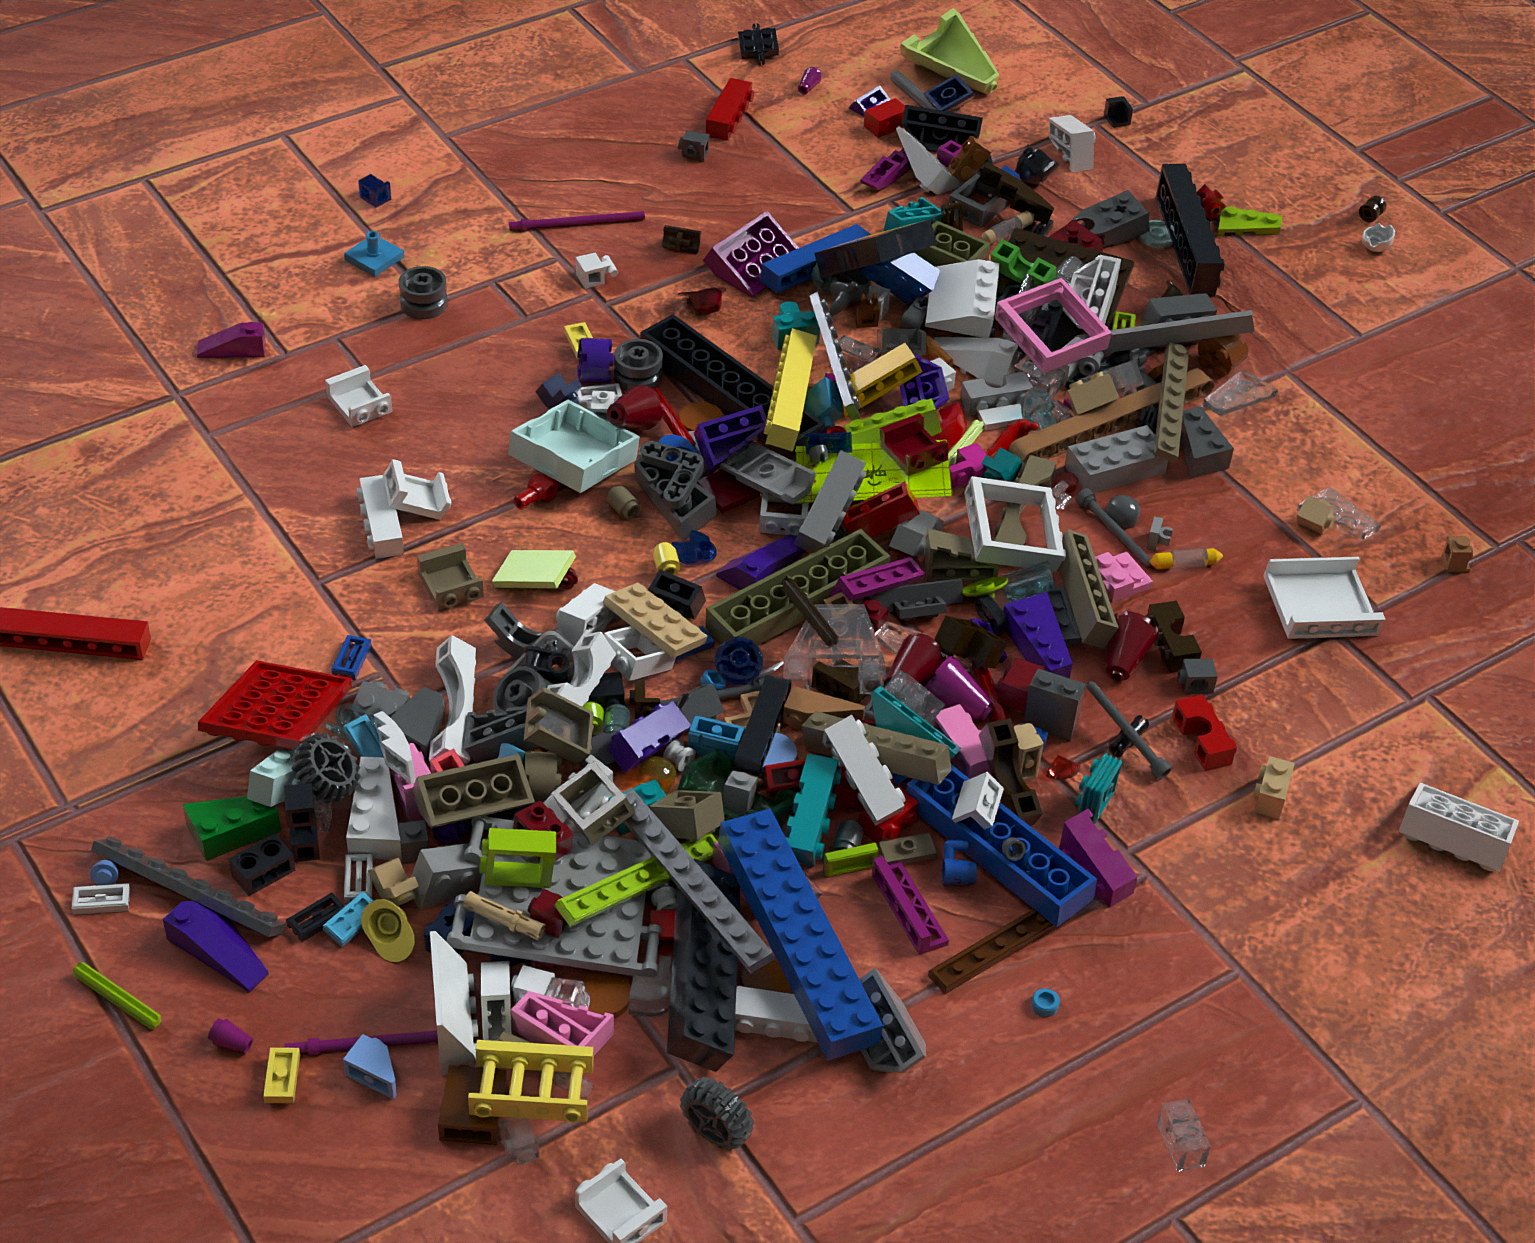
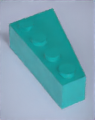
[785,753,843,867]

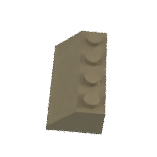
[412,754,535,828]

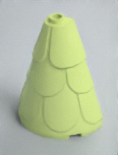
[900,8,999,94]

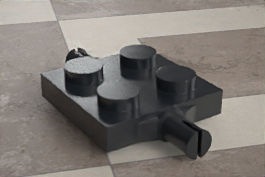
[738,23,779,66]

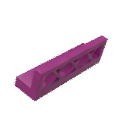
[829,557,925,601]
[872,856,949,955]

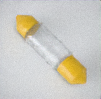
[1150,548,1223,570]

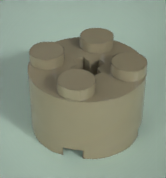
[523,751,562,803]

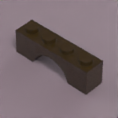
[979,718,1043,826]

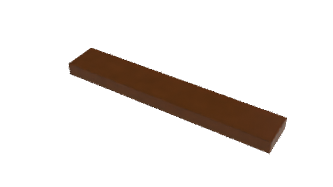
[928,909,1070,994]

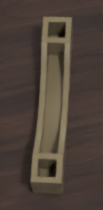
[991,455,1056,567]

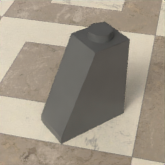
[390,686,445,762]

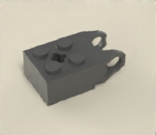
[1070,190,1150,248]

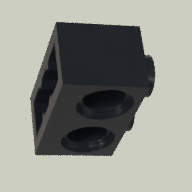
[229,834,296,896]

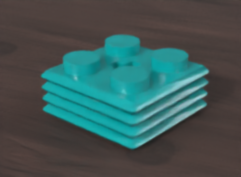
[1075,753,1122,823]

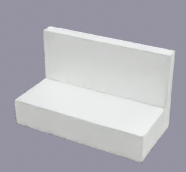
[952,772,1004,830]

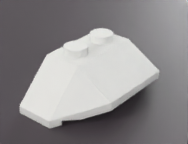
[1063,255,1121,329]

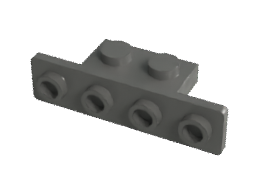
[868,579,963,621]

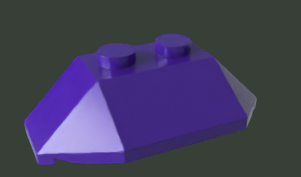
[899,354,949,411]

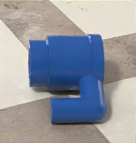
[942,840,977,885]

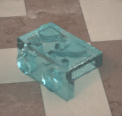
[1003,561,1056,603]

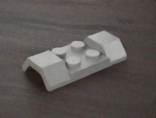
[720,442,816,504]

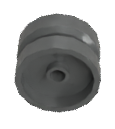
[399,266,448,319]
[614,339,663,392]
[493,666,553,721]

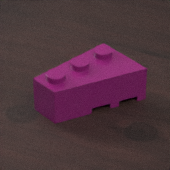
[1059,808,1137,907]

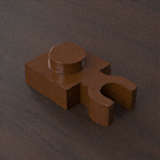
[855,293,880,328]

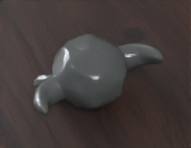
[828,268,871,316]

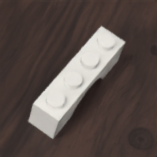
[546,632,616,725]

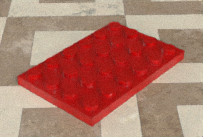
[198,660,352,751]

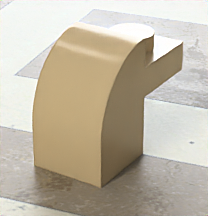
[368,858,419,906]

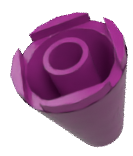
[922,656,993,722]

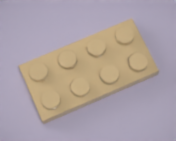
[603,583,708,658]

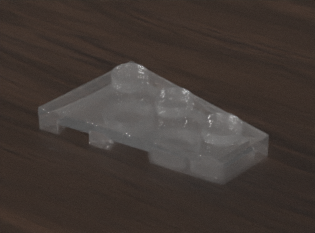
[1203,369,1278,416]
[1297,486,1381,540]

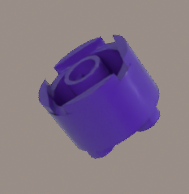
[577,338,614,383]

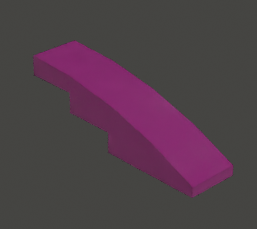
[860,147,912,190]

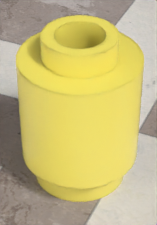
[653,542,681,575]

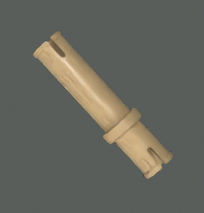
[463,891,546,941]

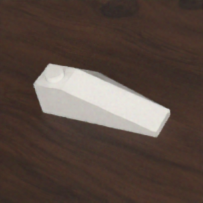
[896,126,964,195]
[928,337,1018,388]

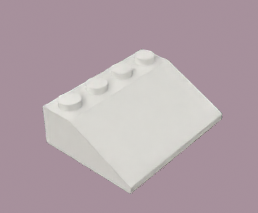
[925,259,999,338]
[1398,783,1519,872]
[430,931,478,1076]

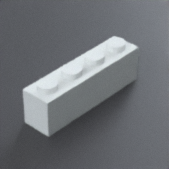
[356,475,404,559]
[735,986,818,1042]

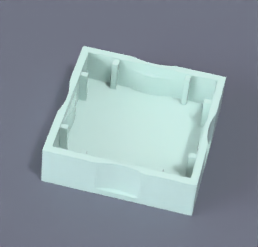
[508,400,640,493]

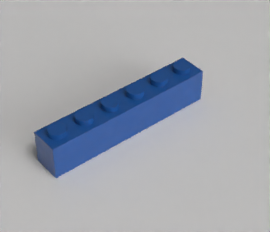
[760,224,872,293]

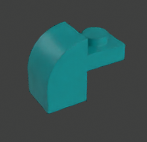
[981,448,1023,482]

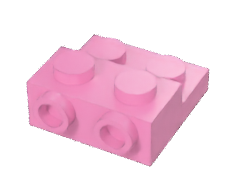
[1095,552,1153,602]

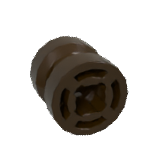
[1359,195,1387,223]

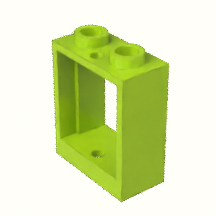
[479,828,556,888]

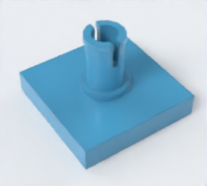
[344,231,405,277]

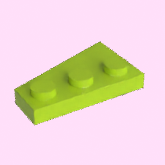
[1217,206,1282,236]

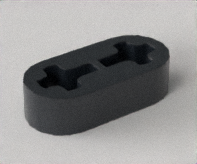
[975,595,1009,635]

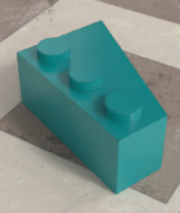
[883,197,941,231]

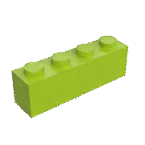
[845,398,942,448]

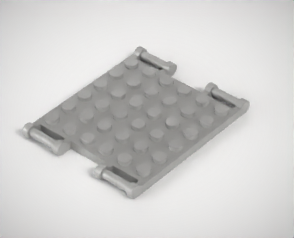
[446,815,669,978]

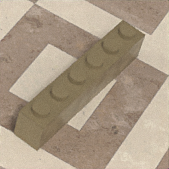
[1059,529,1118,649]
[802,711,952,785]

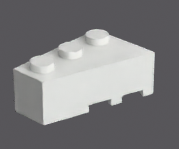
[556,583,616,661]

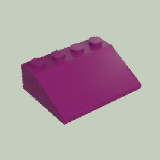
[703,211,799,298]

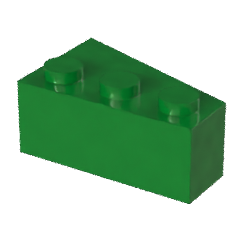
[182,796,281,861]

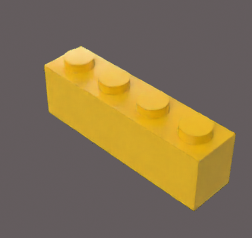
[836,343,922,417]

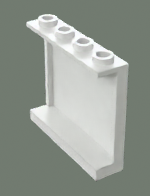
[1263,557,1386,639]

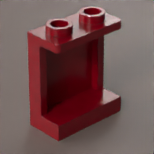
[880,413,948,476]

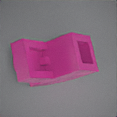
[949,443,987,489]

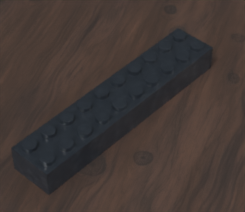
[640,314,825,462]

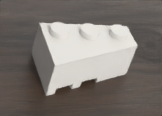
[1049,115,1096,172]
[544,755,613,831]

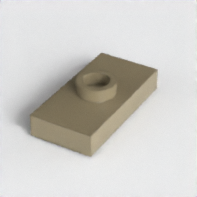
[878,833,937,865]

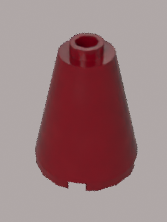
[607,385,663,431]
[1106,611,1158,681]
[884,633,946,698]

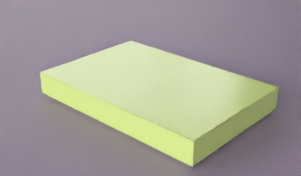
[492,550,576,588]

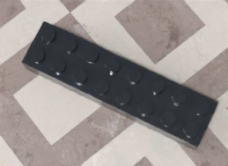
[1155,164,1225,297]
[667,858,740,1072]

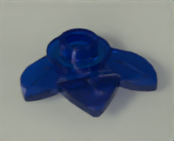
[672,530,717,564]

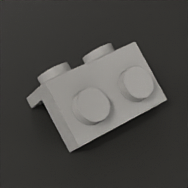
[351,680,411,718]

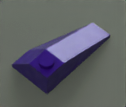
[716,534,806,590]
[163,901,269,993]

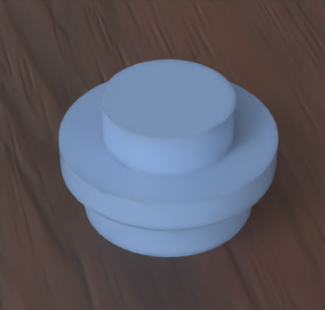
[90,860,118,885]

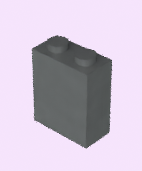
[1023,669,1086,742]

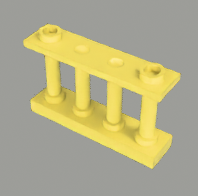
[468,1040,594,1123]

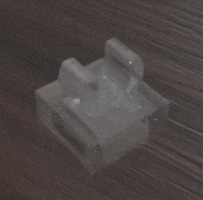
[1052,480,1072,512]

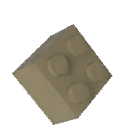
[648,790,725,842]

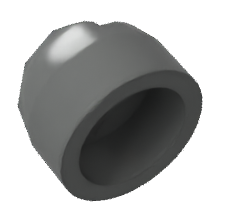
[808,445,828,464]
[1002,837,1026,861]

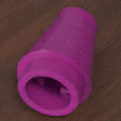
[798,67,822,94]
[208,1018,253,1054]

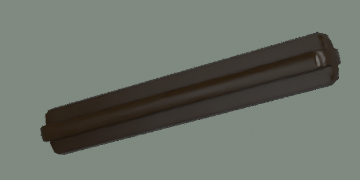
[782,578,839,647]

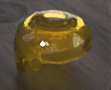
[636,757,677,794]

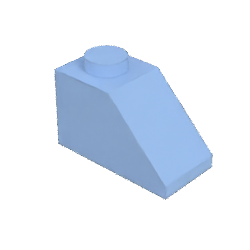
[343,1034,397,1100]

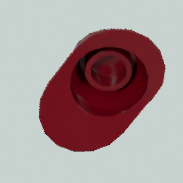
[678,287,726,315]

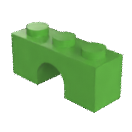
[990,239,1056,289]

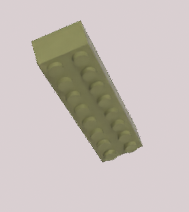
[706,529,891,657]

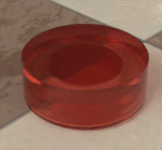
[1054,472,1078,493]

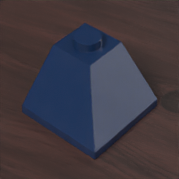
[923,74,975,112]

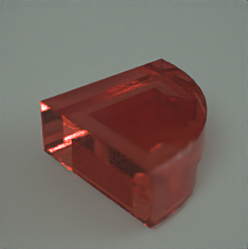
[1046,755,1081,780]

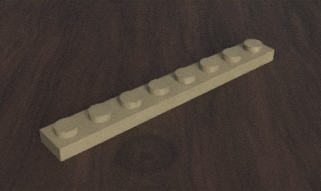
[1154,341,1189,463]

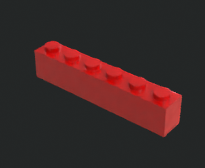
[0,607,151,660]

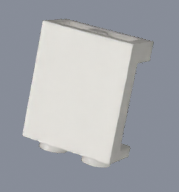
[325,365,392,427]
[383,459,451,520]
[575,1159,667,1243]

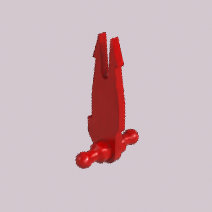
[985,419,1039,459]

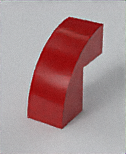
[932,402,967,450]

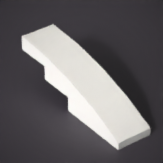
[374,711,416,784]

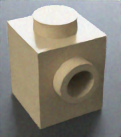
[1297,496,1335,535]

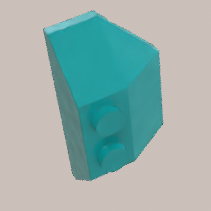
[871,686,962,758]

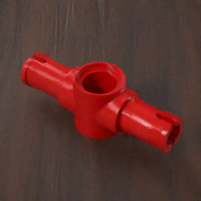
[514,473,562,510]

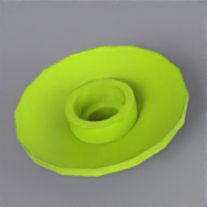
[962,576,1008,598]

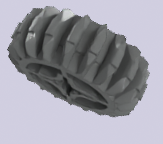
[291,733,361,803]
[680,1077,754,1151]

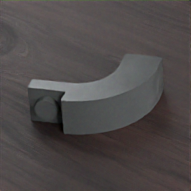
[484,602,574,664]

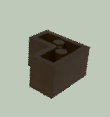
[934,616,1008,670]

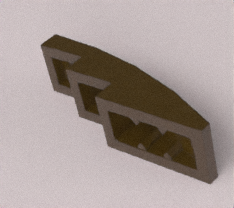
[978,162,1054,225]

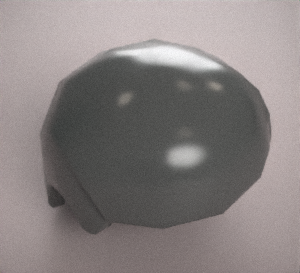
[1105,495,1141,528]

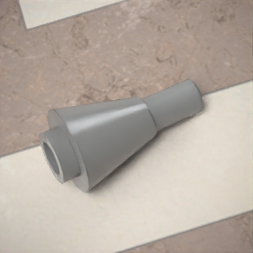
[1079,351,1104,378]

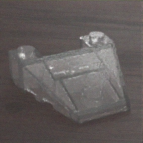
[783,604,886,694]

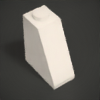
[481,961,512,1041]

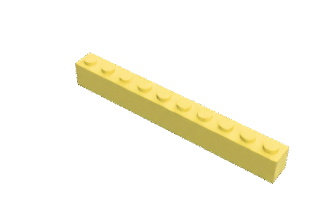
[763,328,817,451]

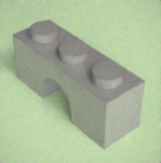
[960,372,1034,415]

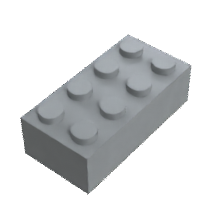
[1065,425,1168,493]
[794,450,867,553]

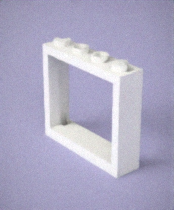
[964,476,1066,572]

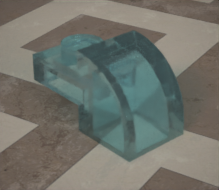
[1021,388,1056,431]

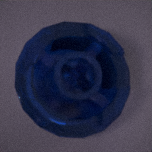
[714,637,763,685]

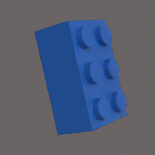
[859,252,940,305]

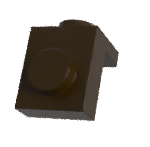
[630,680,660,719]

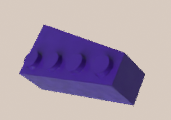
[1003,592,1073,679]

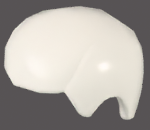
[1362,223,1395,252]

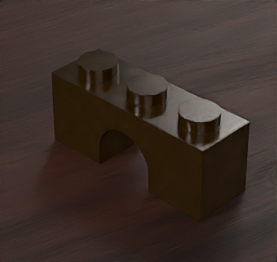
[1145,601,1202,673]

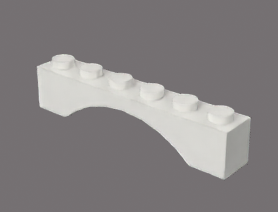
[429,635,476,766]

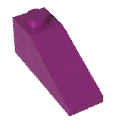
[197,322,266,358]

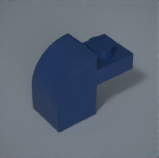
[535,373,582,409]

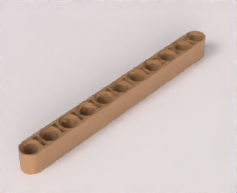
[1008,368,1215,464]

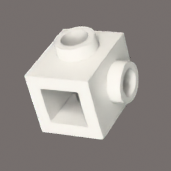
[587,391,615,421]

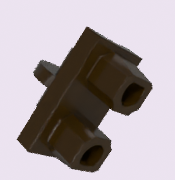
[662,225,702,253]

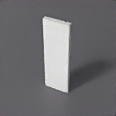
[751,661,784,682]

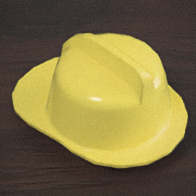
[361,899,415,962]

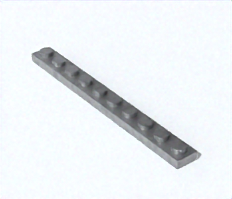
[624,789,775,973]

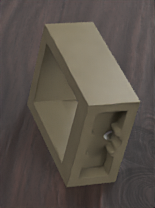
[551,761,635,845]

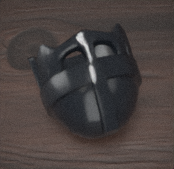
[1015,144,1060,185]

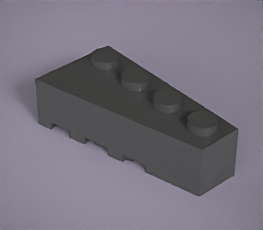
[634,457,717,541]

